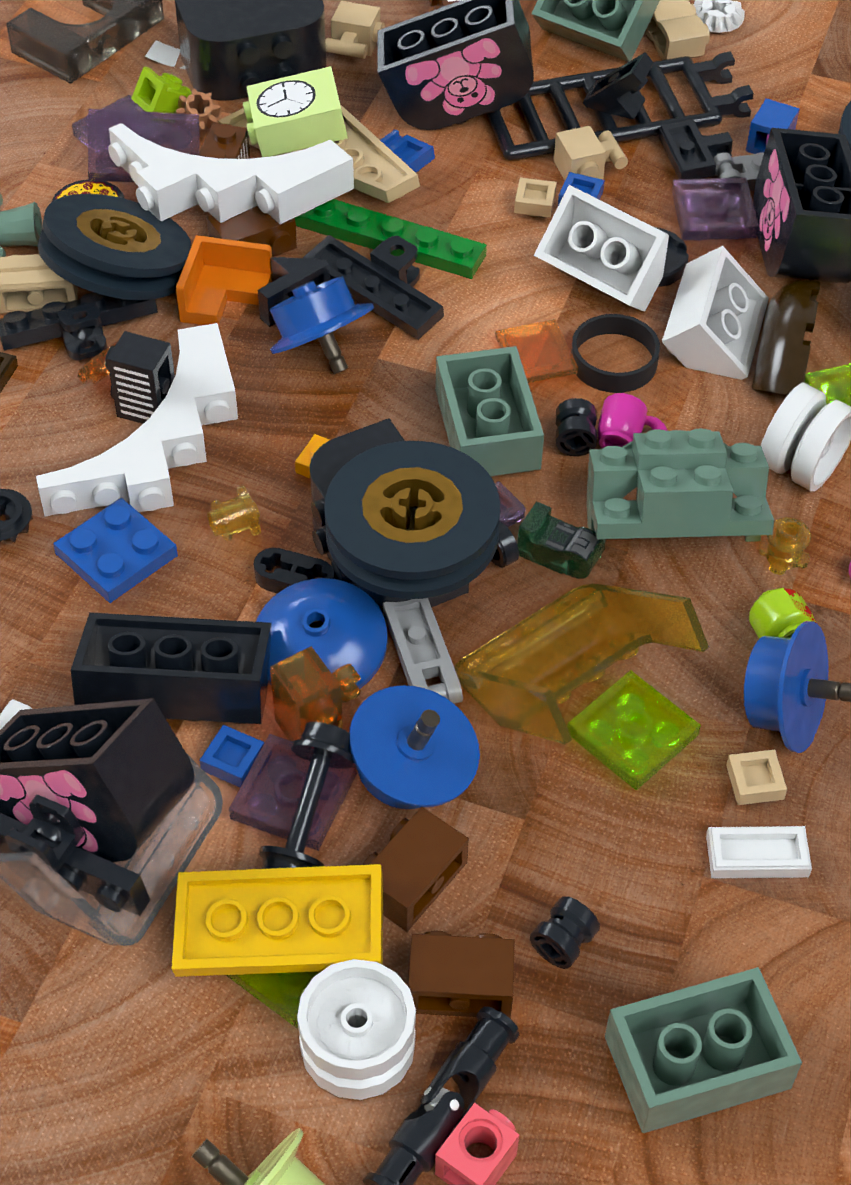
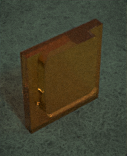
[495,319,578,383]

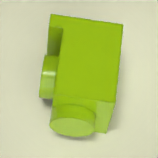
[131,67,192,120]

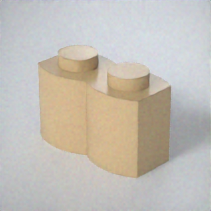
[645,0,710,60]

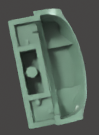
[587,428,774,545]

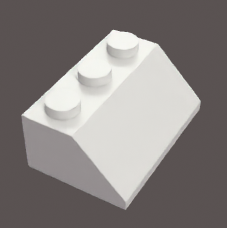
[534,185,669,312]
[662,246,769,380]

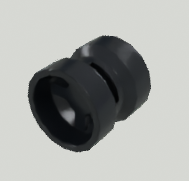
[556,398,597,457]
[530,896,600,969]

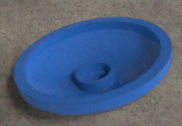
[256,578,388,702]

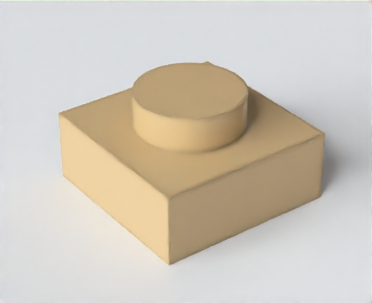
[514,178,556,217]
[726,749,787,805]

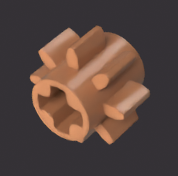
[175,89,221,137]

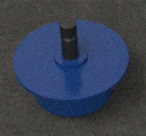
[270,276,374,374]
[744,621,851,753]
[349,685,480,809]

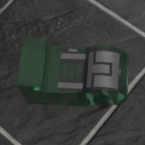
[517,501,605,579]

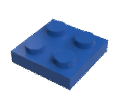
[53,497,178,603]

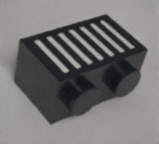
[105,331,175,424]

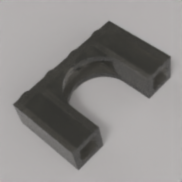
[6,0,164,84]

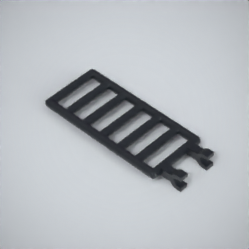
[486,51,754,160]

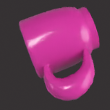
[598,393,668,448]

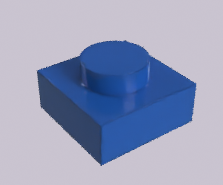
[558,172,605,206]
[199,725,266,788]

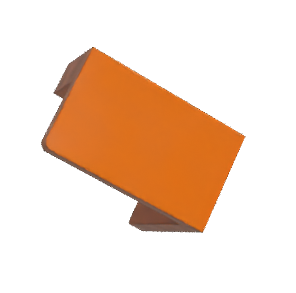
[176,235,272,326]

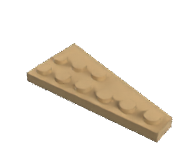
[218,104,420,203]

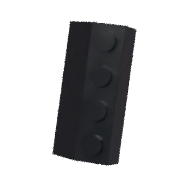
[71,612,272,724]

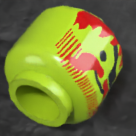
[749,588,816,639]

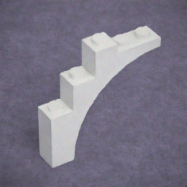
[108,123,354,224]
[36,323,238,517]

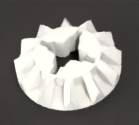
[694,0,745,33]

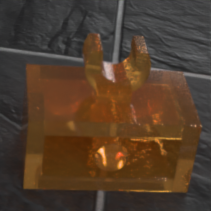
[270,646,361,760]

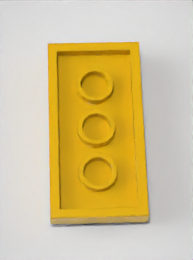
[172,864,383,977]

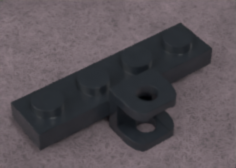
[303,235,444,340]
[0,292,158,361]
[0,795,151,917]

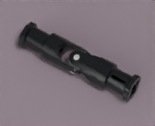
[363,1006,520,1185]

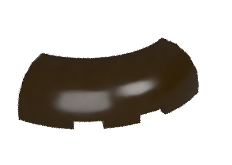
[752,280,820,395]

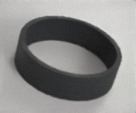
[571,314,660,393]

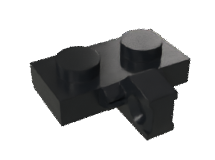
[658,119,733,183]

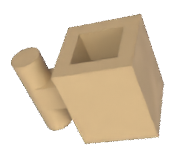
[326,1,385,59]
[554,126,628,180]

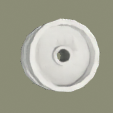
[761,382,851,492]
[297,959,416,1100]

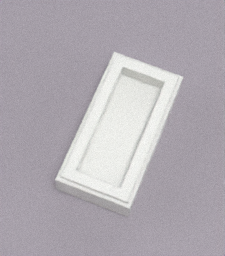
[706,826,812,878]

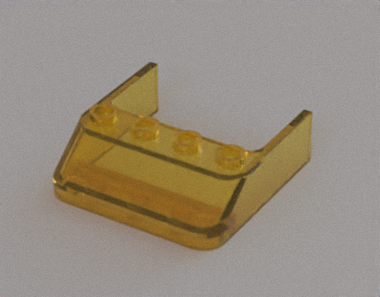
[454,583,709,745]

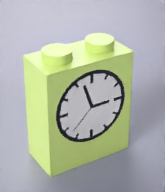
[243,66,348,157]

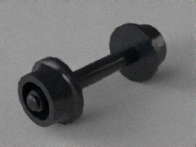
[259,722,354,869]

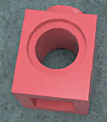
[435,1103,520,1185]

